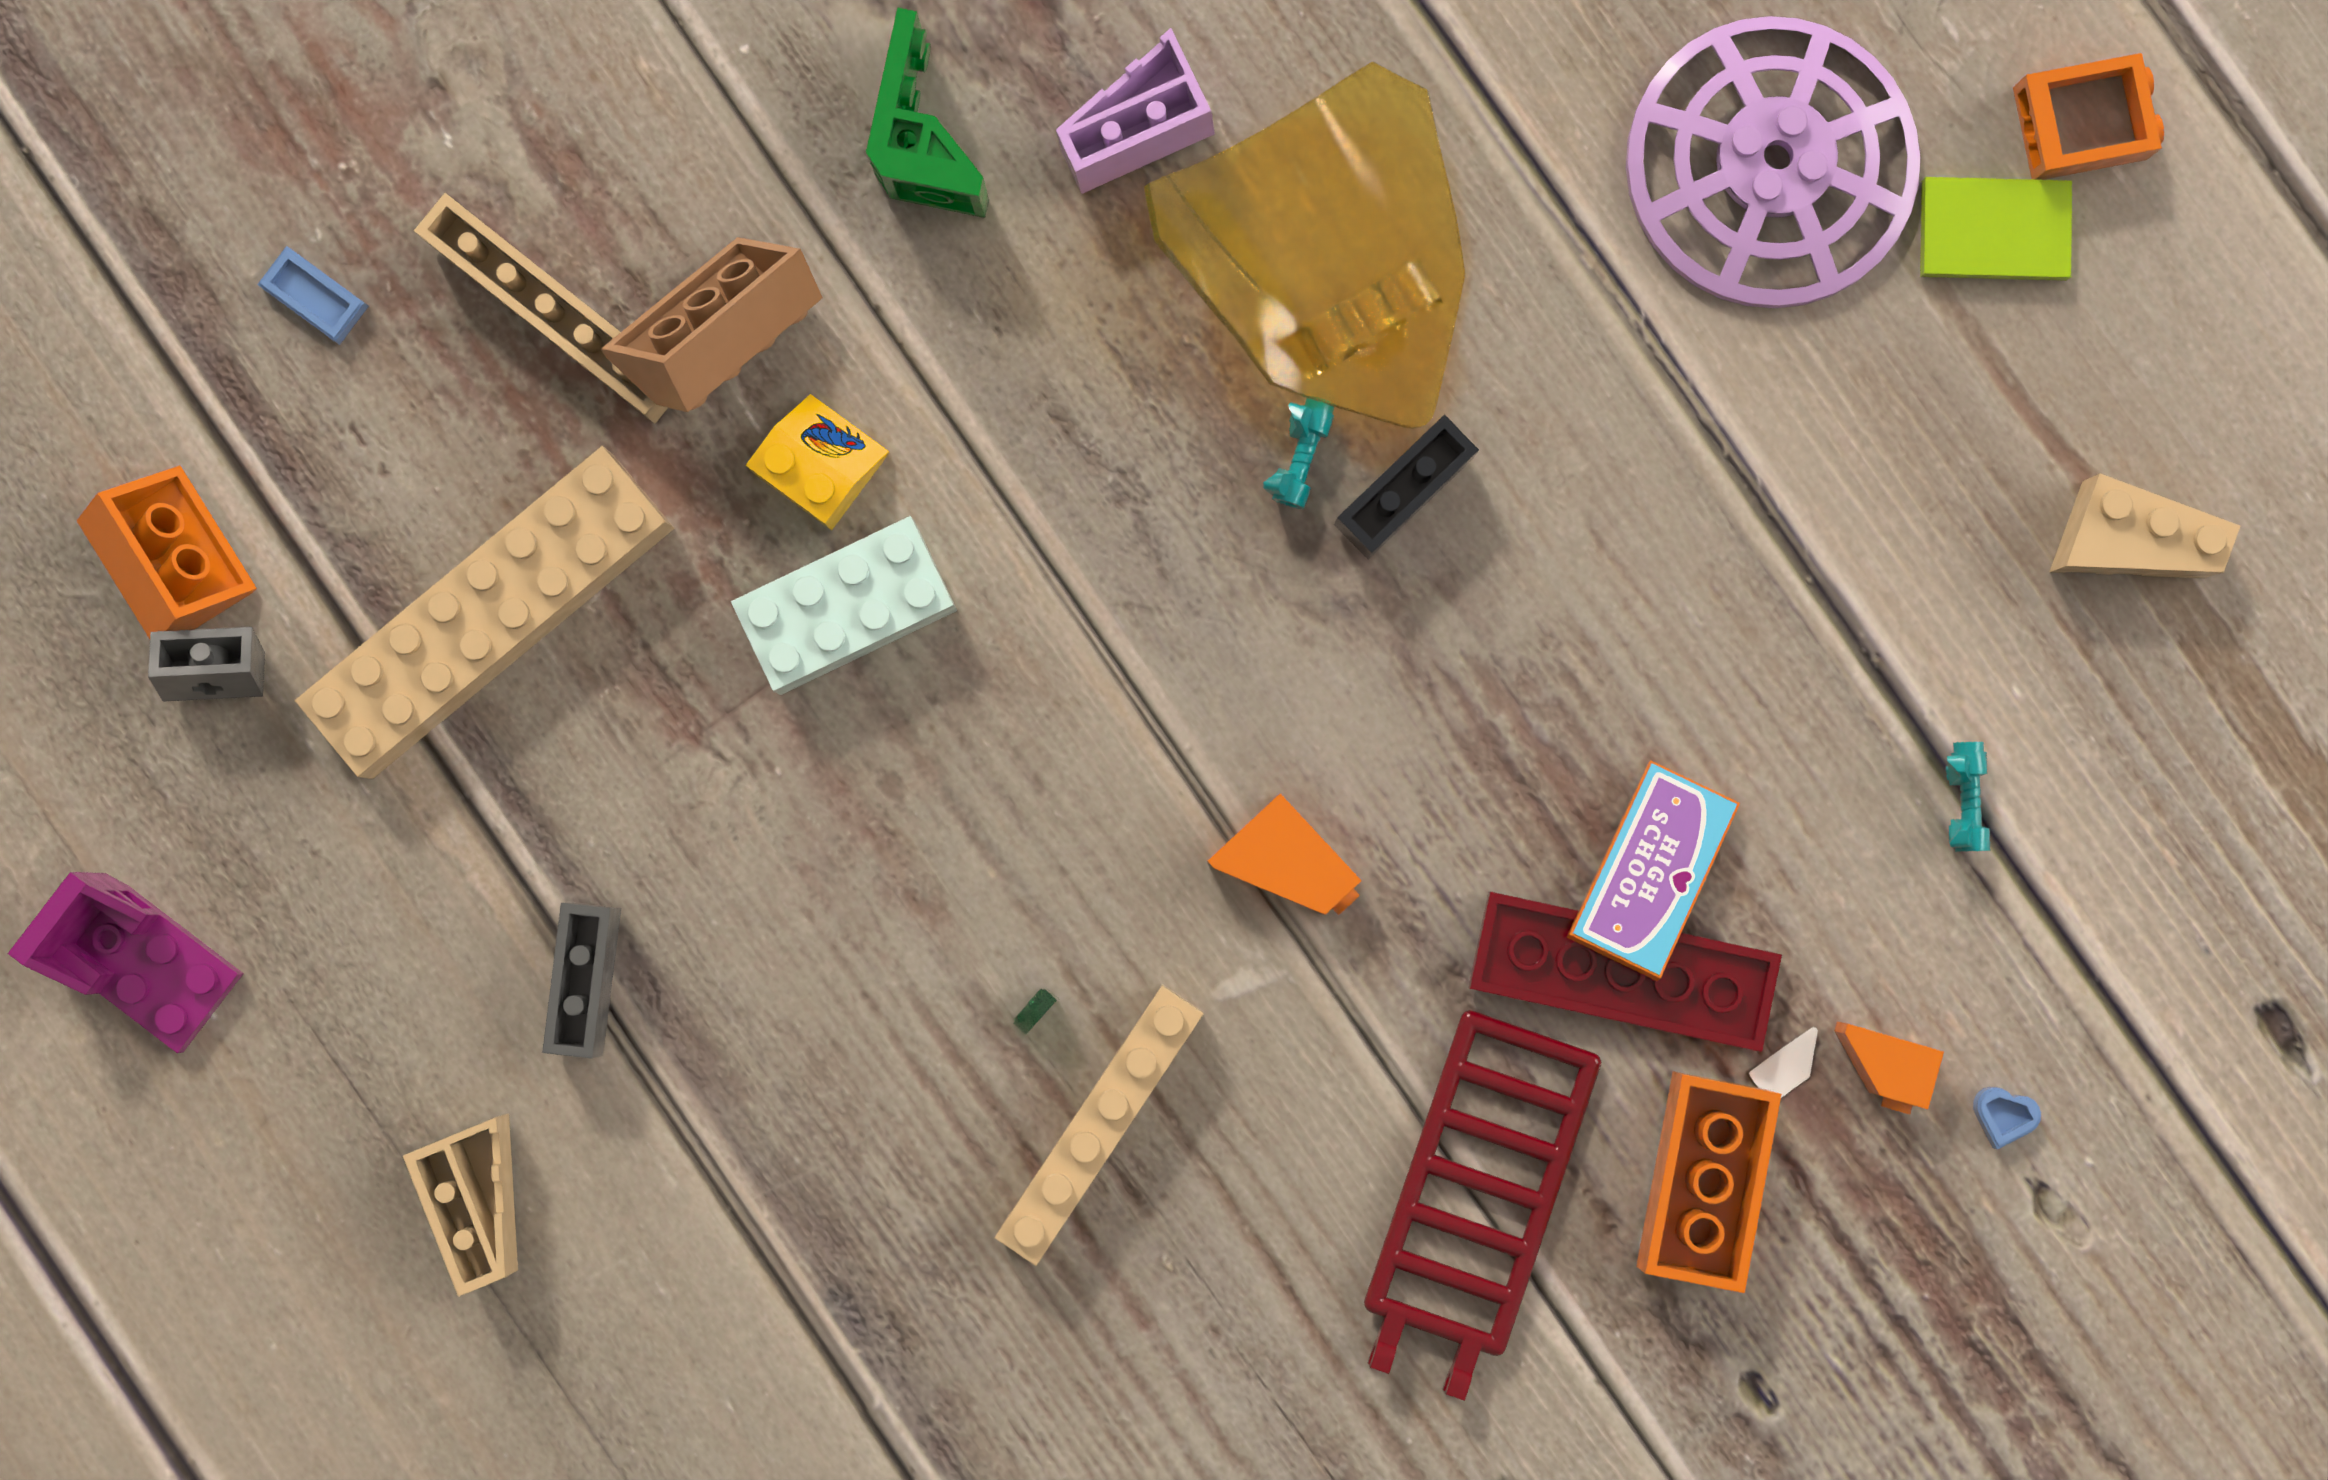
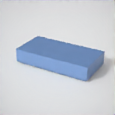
[257,246,369,345]

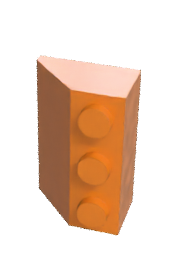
[77,465,257,639]

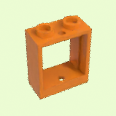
[2013,53,2164,180]

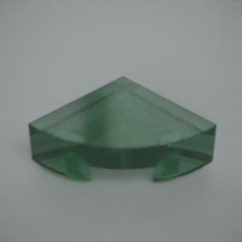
[1013,987,1059,1035]

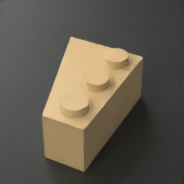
[2050,473,2240,578]
[403,1113,518,1297]

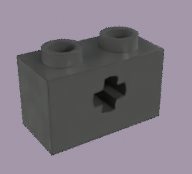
[148,627,265,702]

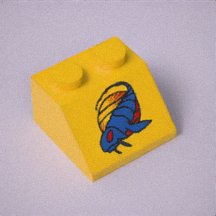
[746,394,890,531]

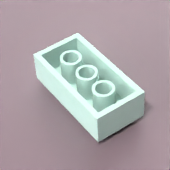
[731,516,957,695]

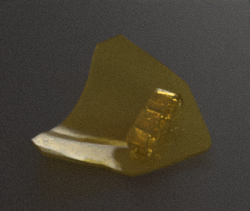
[1143,61,1466,429]

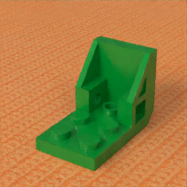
[866,7,989,218]

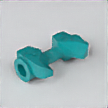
[1263,397,1335,510]
[1946,742,1991,852]

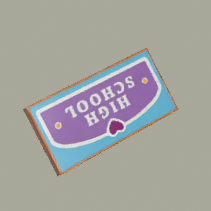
[1567,760,1740,981]

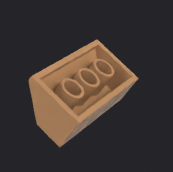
[601,237,823,412]

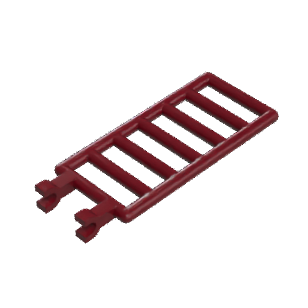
[1364,1010,1602,1401]

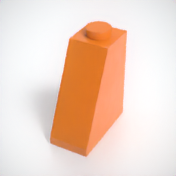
[1207,793,1362,915]

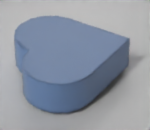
[1973,1087,2041,1150]

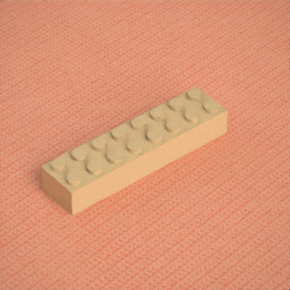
[294,446,675,779]

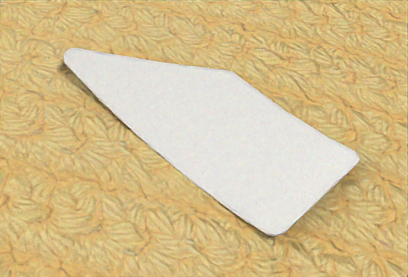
[1749,1027,1818,1098]

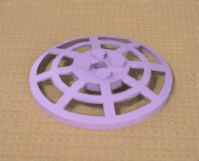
[1626,16,1920,308]

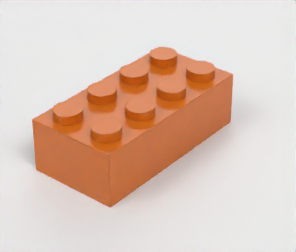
[1636,1071,1782,1293]

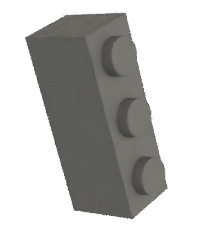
[542,903,621,1059]

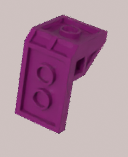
[7,872,244,1053]

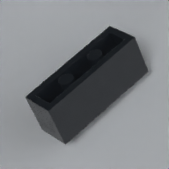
[1334,414,1479,560]

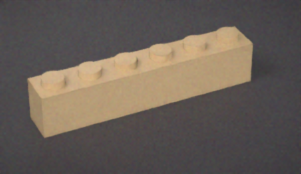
[414,193,668,424]
[995,984,1204,1266]

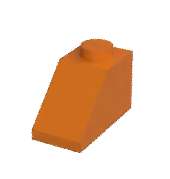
[1834,1022,1944,1115]

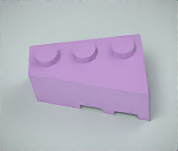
[1056,28,1215,194]

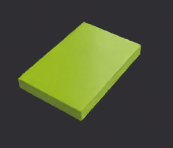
[1920,177,2072,281]

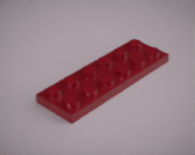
[1468,892,1782,1052]

